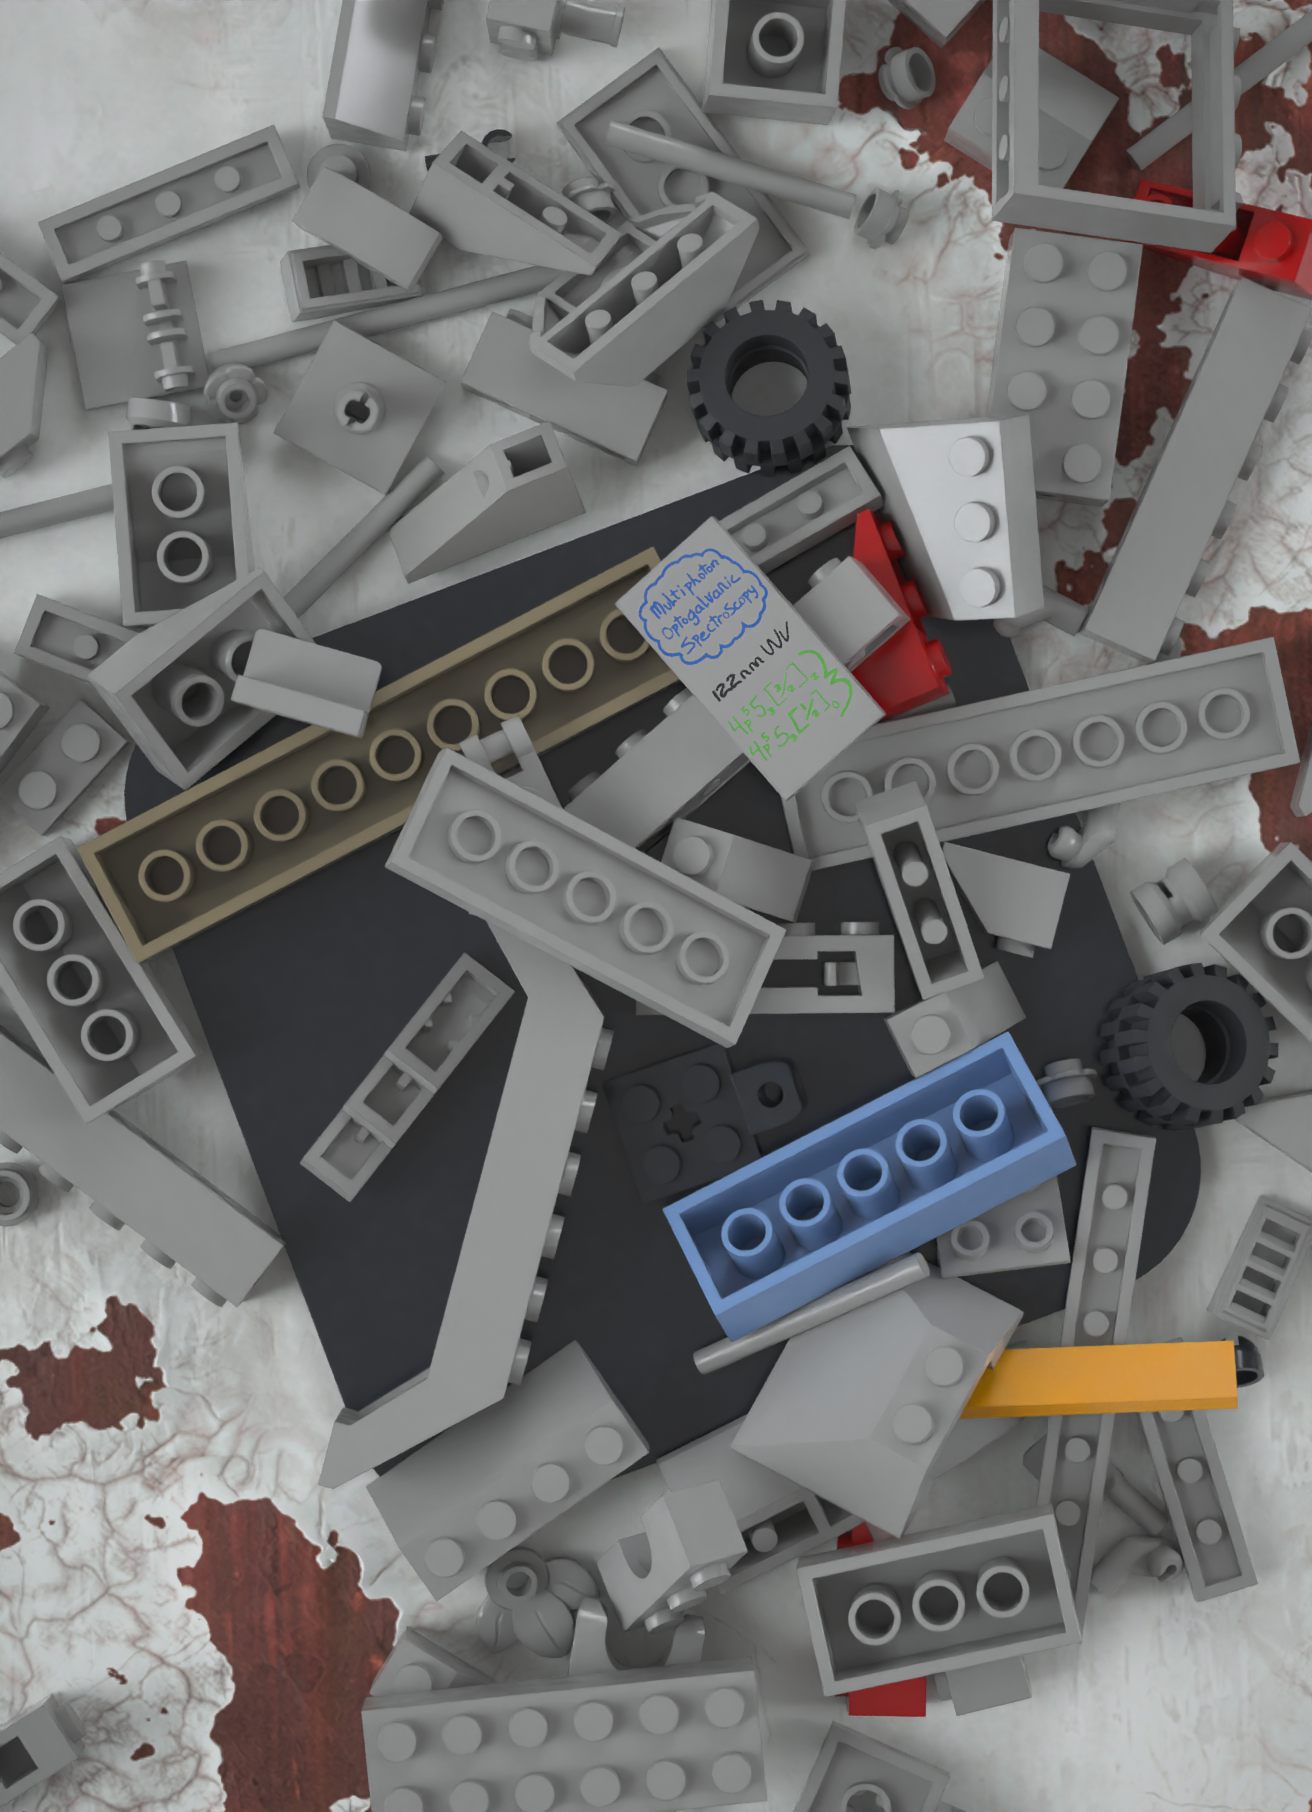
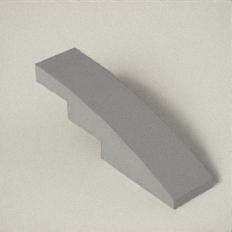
[300,952,515,1202]

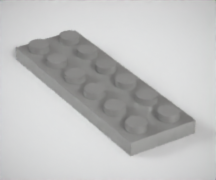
[385,747,786,1048]

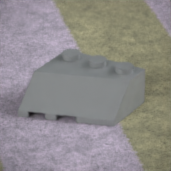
[846,414,1044,621]

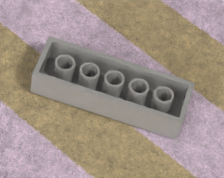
[361,1657,768,1812]

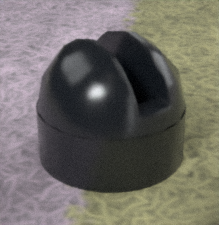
[1220,1336,1264,1388]

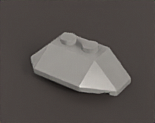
[529,192,760,387]

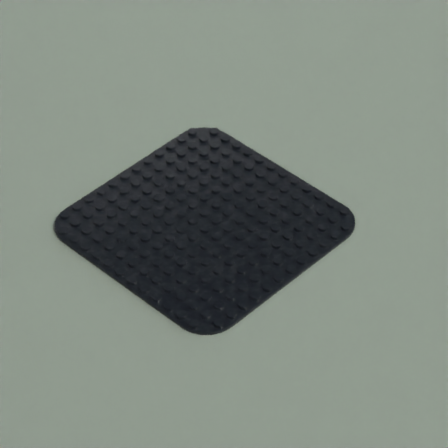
[124,445,1201,1481]

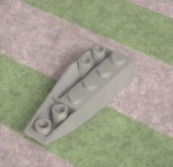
[656,1340,1029,1595]

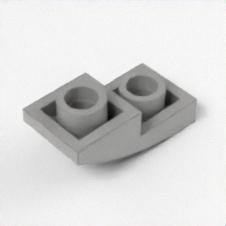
[292,165,443,292]

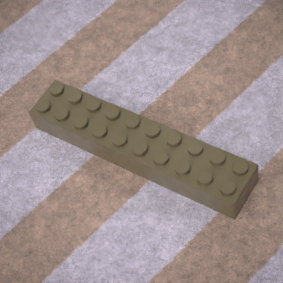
[77,547,682,963]

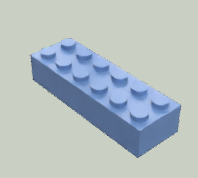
[663,1032,1076,1343]

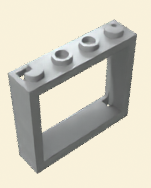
[992,0,1243,253]

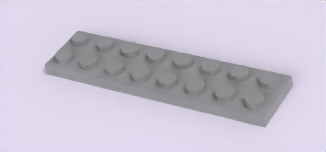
[780,637,1301,871]

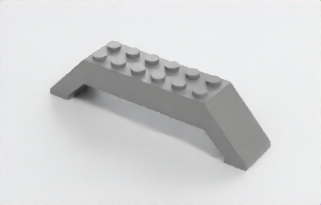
[318,912,614,1489]

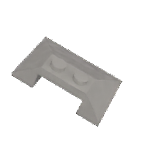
[730,1252,1024,1540]

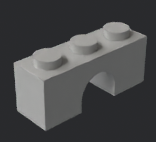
[596,1479,748,1634]

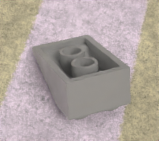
[108,423,254,628]
[87,568,316,790]

